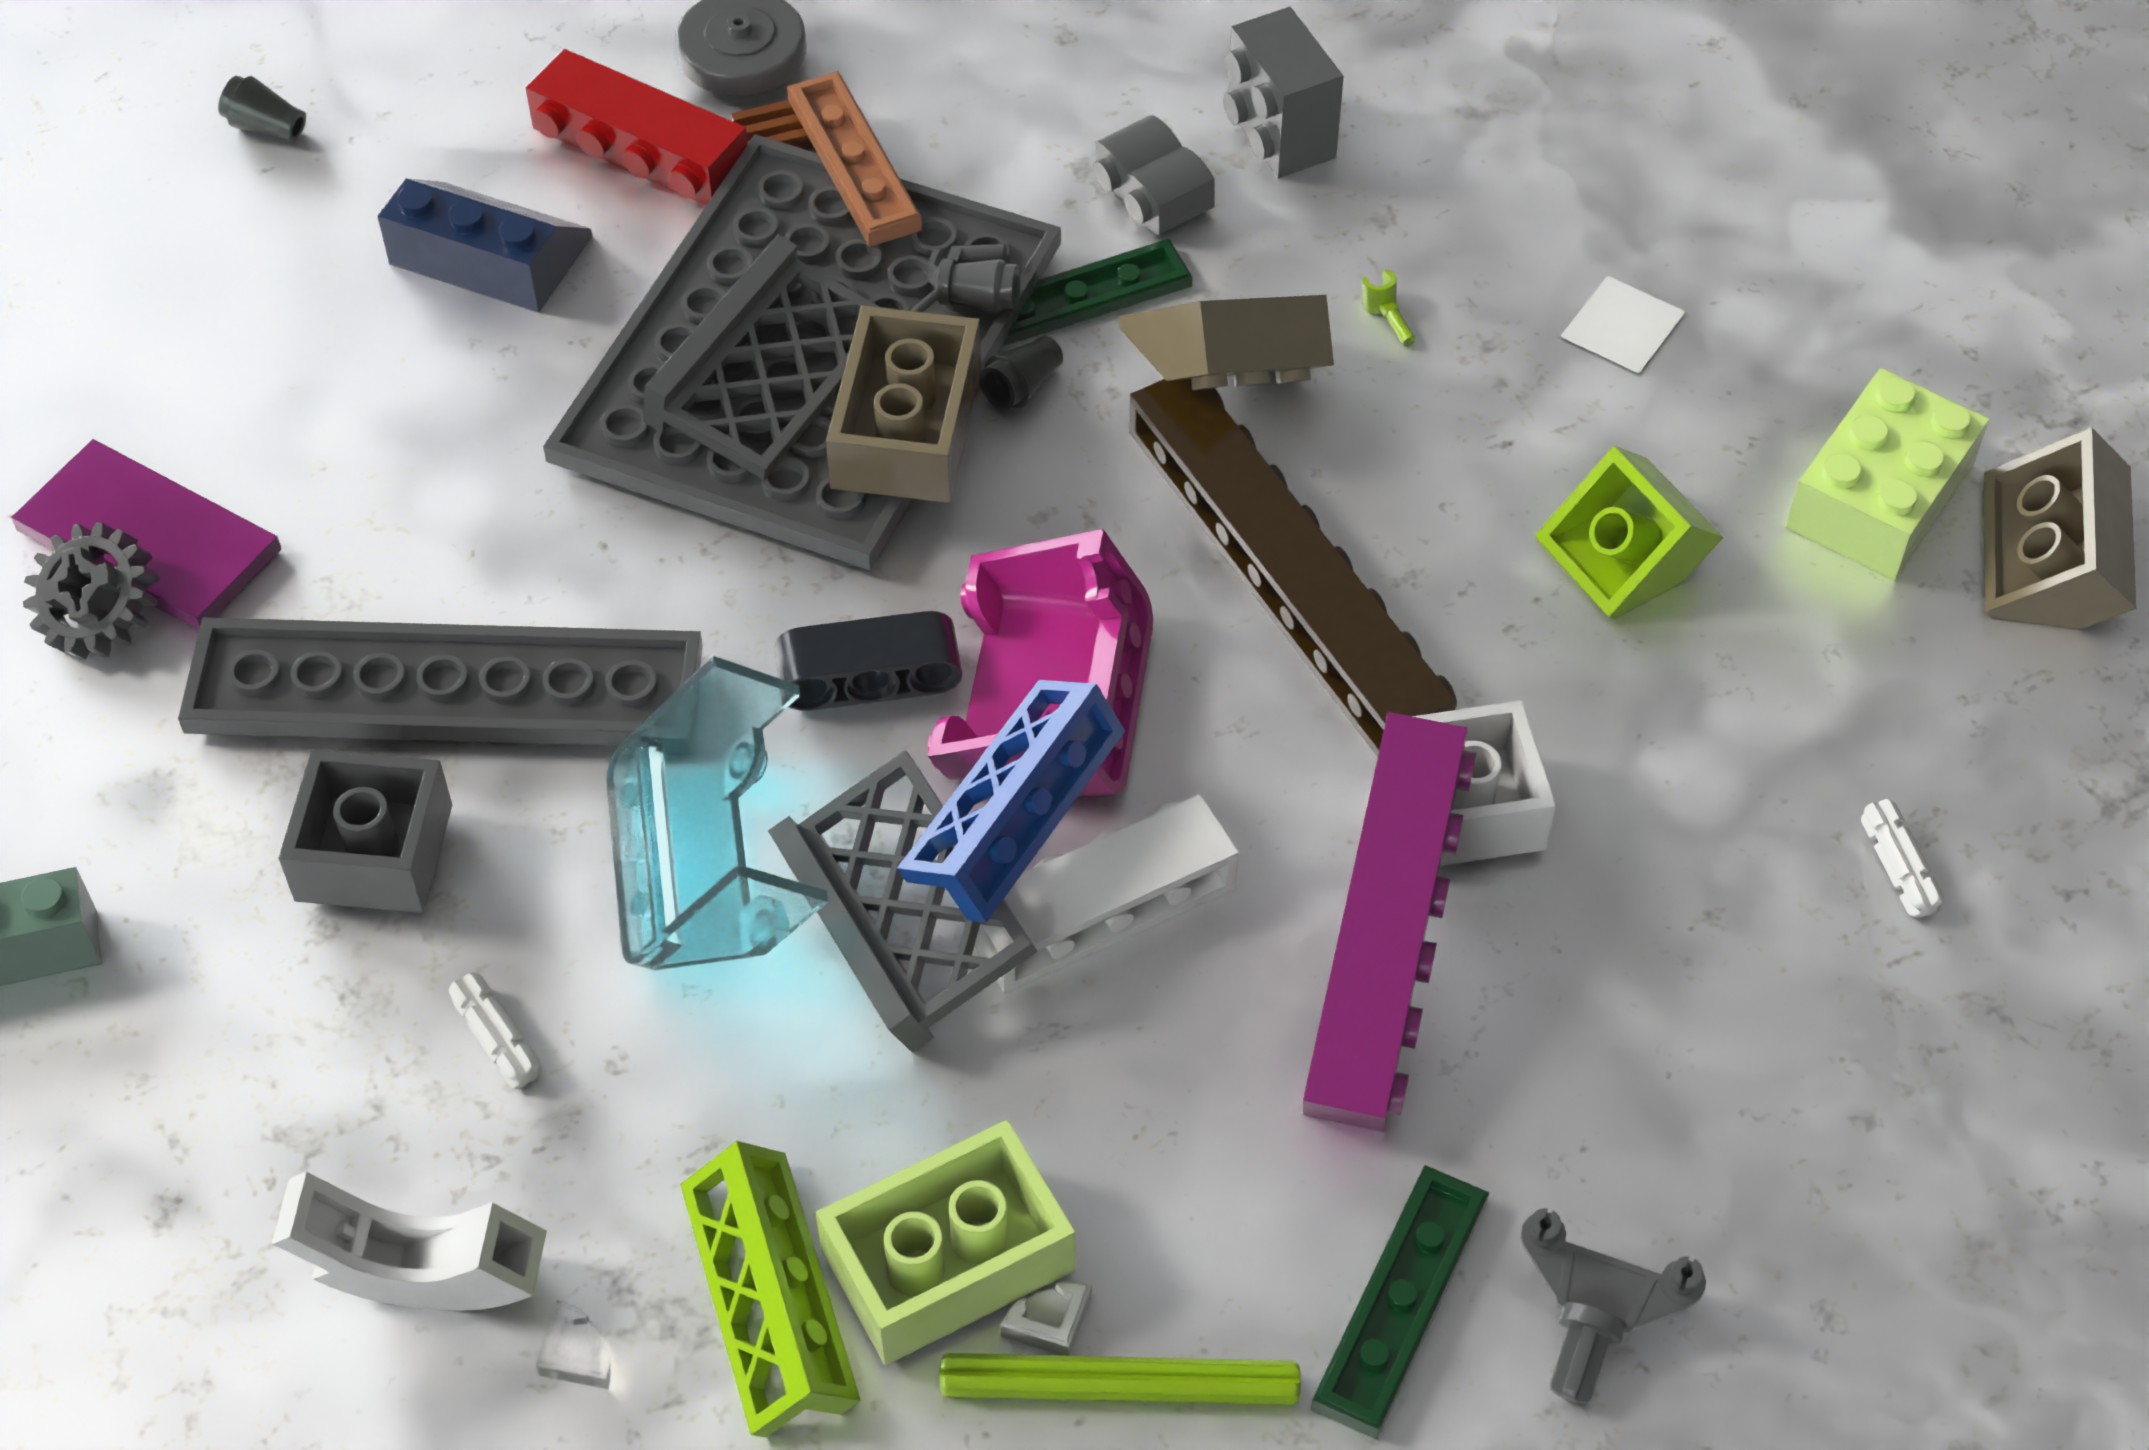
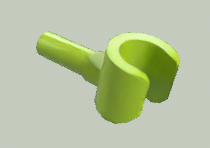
[1362,270,1416,346]

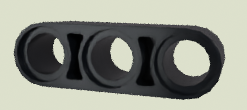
[774,611,963,711]

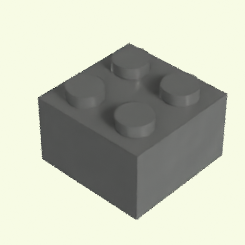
[1223,6,1344,178]
[278,749,453,913]

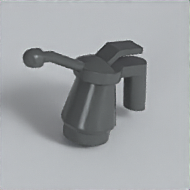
[911,244,1021,314]

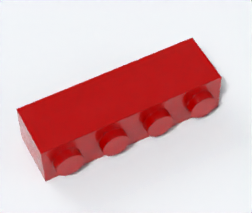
[525,48,748,205]

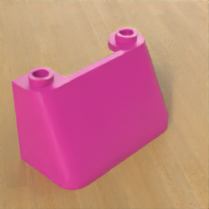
[928,529,1153,797]

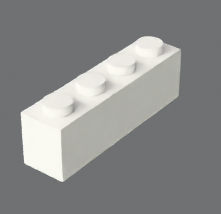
[975,794,1239,994]

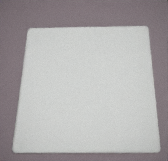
[1561,276,1685,373]

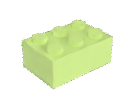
[1785,368,1990,581]
[816,1120,1076,1366]

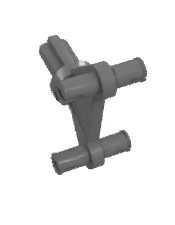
[1521,1208,1706,1404]

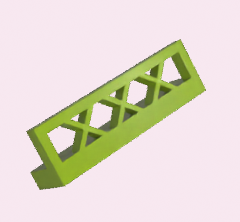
[680,1141,861,1438]

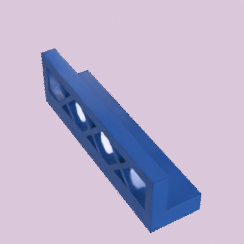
[897,680,1125,923]

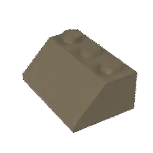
[1118,295,1334,390]
[1984,427,2136,630]

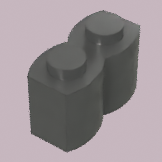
[1093,115,1215,235]

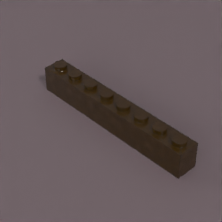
[1129,379,1457,757]

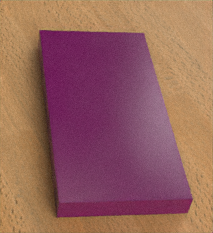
[11,439,281,630]

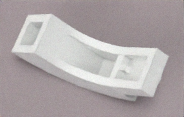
[272,1172,547,1311]

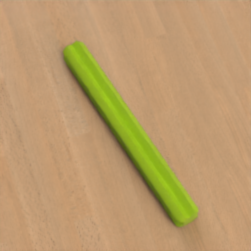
[939,1353,1301,1405]

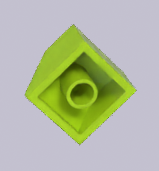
[1534,446,1724,619]

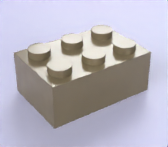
[826,305,981,503]

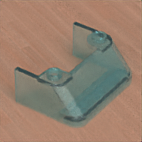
[606,656,828,970]

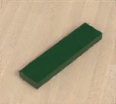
[1001,238,1192,347]
[1311,1165,1490,1440]

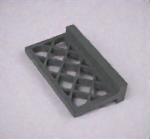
[643,235,882,480]
[768,750,1038,1053]

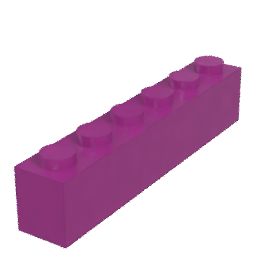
[1303,712,1477,1132]

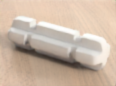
[1861,799,1944,919]
[449,972,542,1089]

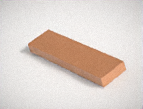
[787,71,922,247]

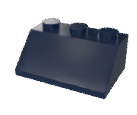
[377,178,593,313]

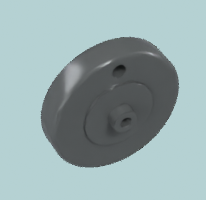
[675,0,806,96]

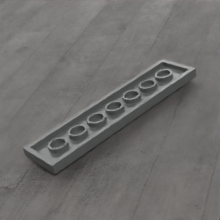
[178,617,703,748]

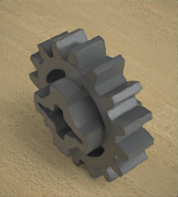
[23,522,160,659]

